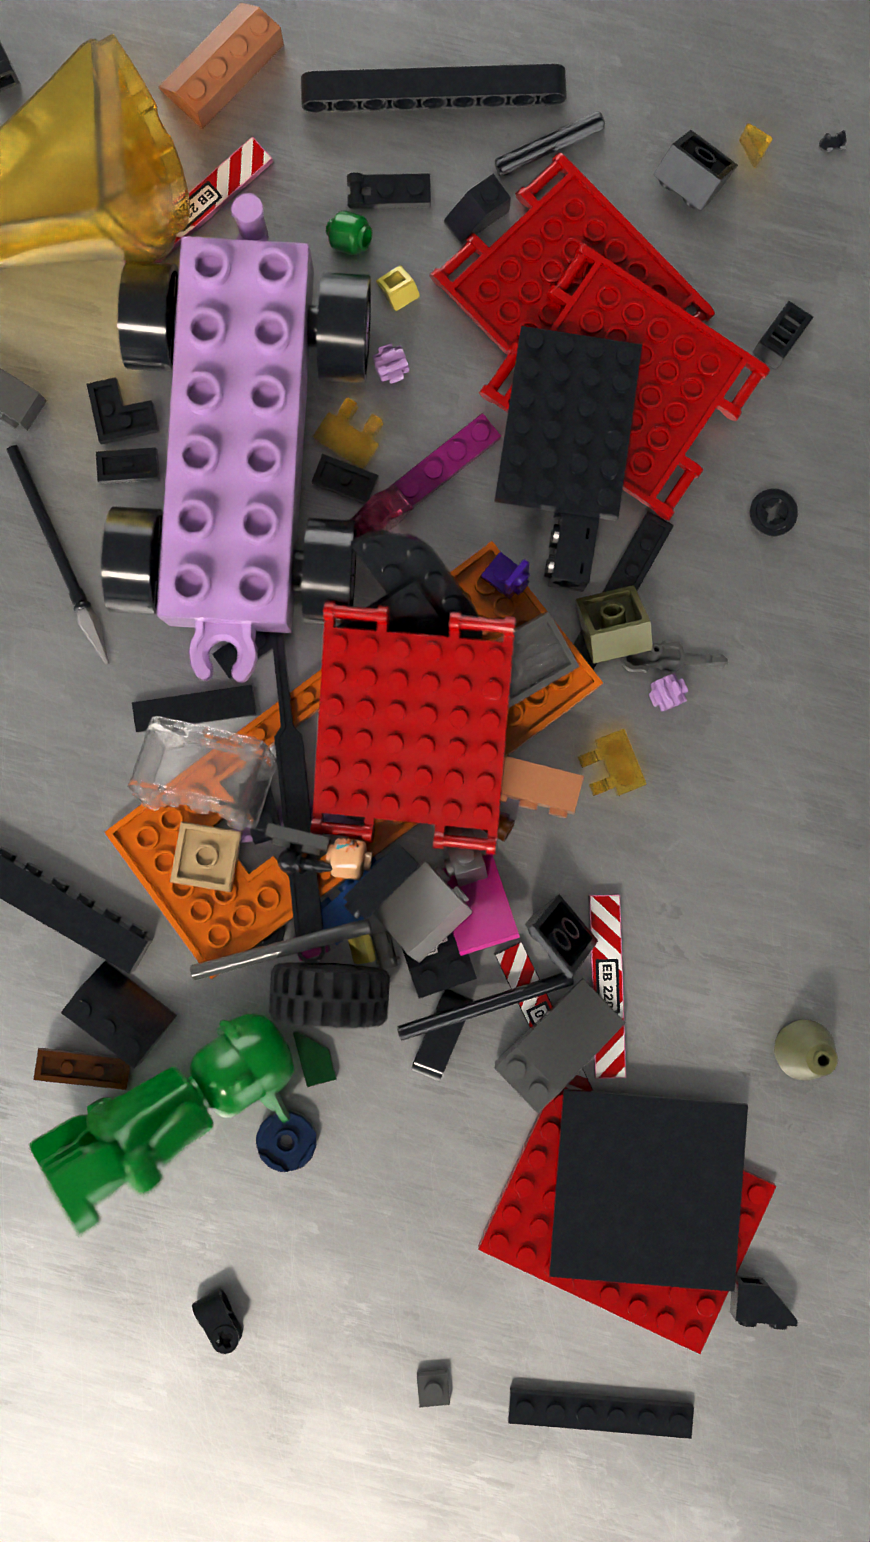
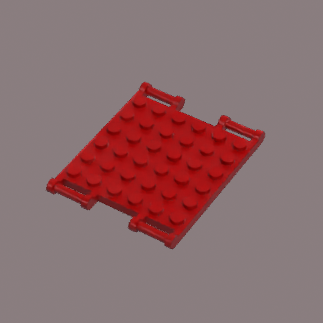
[429,152,715,356]
[479,243,770,521]
[310,601,516,855]

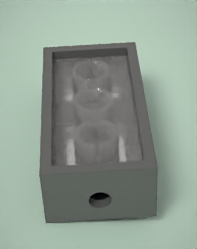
[496,612,580,708]

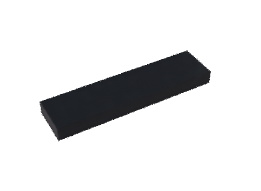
[132,685,257,733]

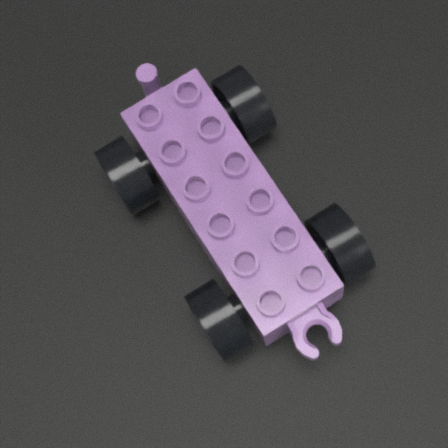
[101,193,371,683]

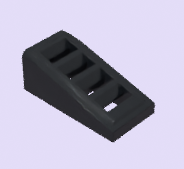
[753,301,813,369]

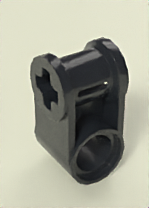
[192,1288,243,1354]

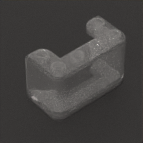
[128,716,277,830]

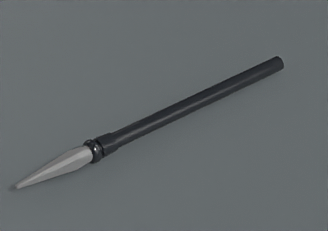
[6,445,109,664]

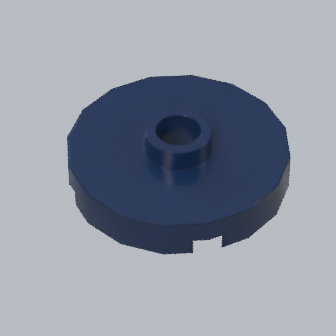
[256,1110,317,1172]

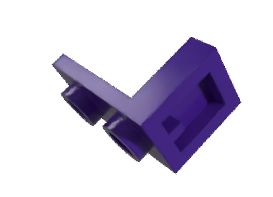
[481,552,530,600]

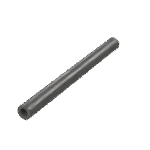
[190,918,372,980]

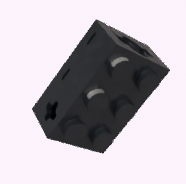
[544,511,599,592]

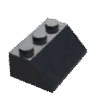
[61,960,177,1069]

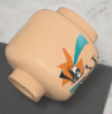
[326,838,372,880]

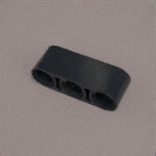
[411,989,474,1081]

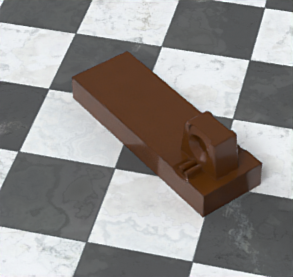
[33,1047,130,1090]

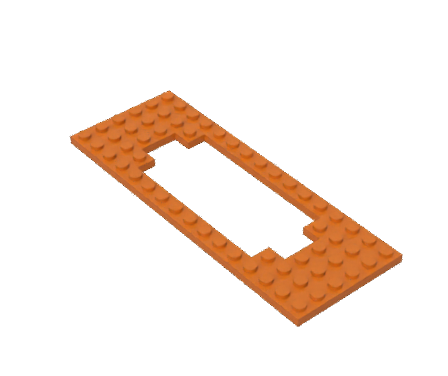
[104,541,603,979]

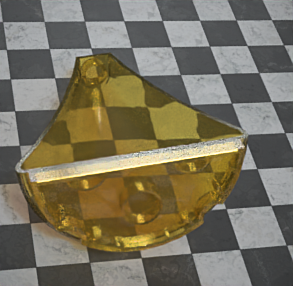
[0,33,190,270]

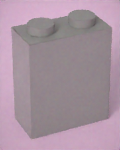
[373,862,473,963]

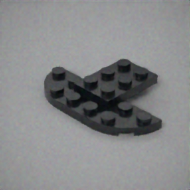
[338,530,483,639]

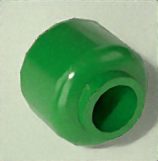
[326,210,372,256]

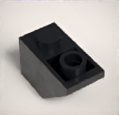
[730,1275,798,1330]

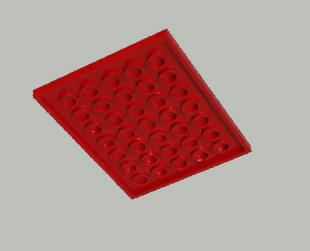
[478,1087,777,1354]

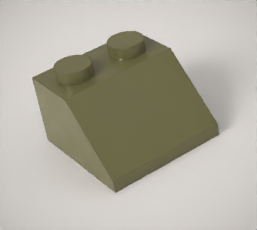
[575,585,653,664]

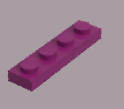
[389,413,501,512]

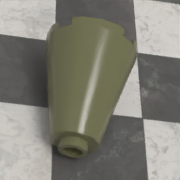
[774,1019,838,1081]

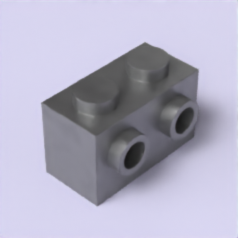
[440,826,488,887]

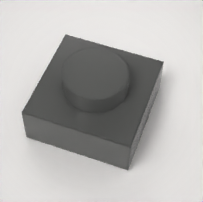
[417,1370,450,1408]

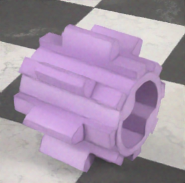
[372,343,409,384]
[649,673,688,712]

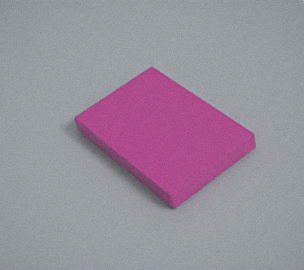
[443,854,520,956]

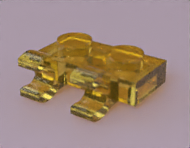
[312,397,384,469]
[578,729,647,796]

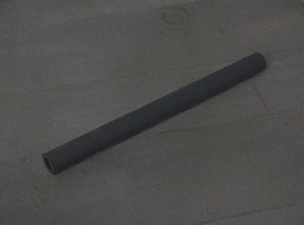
[397,972,574,1041]

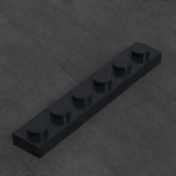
[507,1388,694,1439]

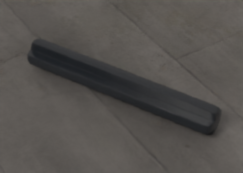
[494,112,605,176]

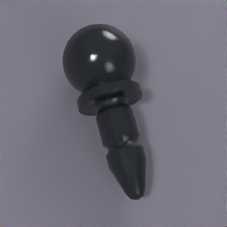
[278,849,333,874]

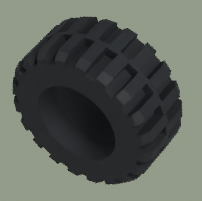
[269,962,390,1028]

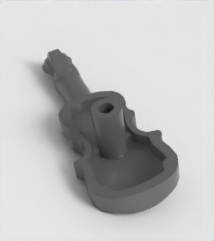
[621,641,728,673]

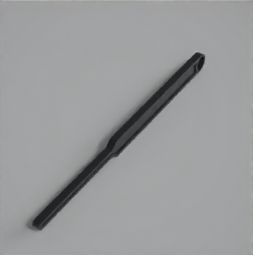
[271,632,326,963]

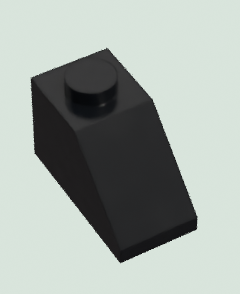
[444,173,511,245]

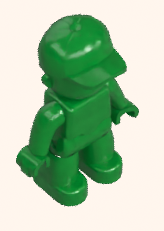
[29,1014,295,1237]

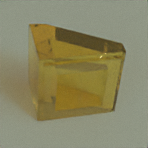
[739,123,773,168]

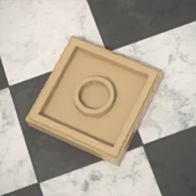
[170,822,243,892]

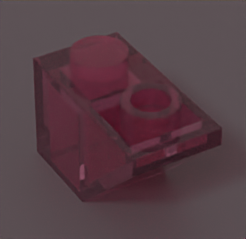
[350,485,414,537]

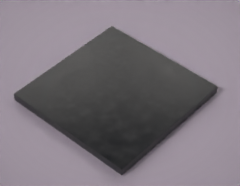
[549,1089,748,1292]

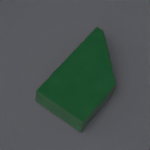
[293,1030,337,1087]

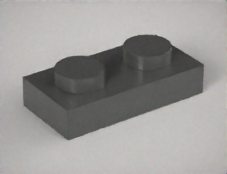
[265,823,331,856]

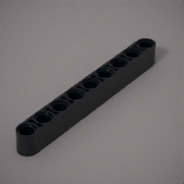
[301,64,566,113]

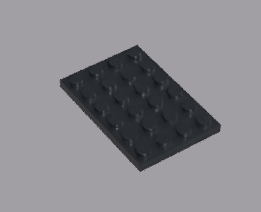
[494,326,642,521]

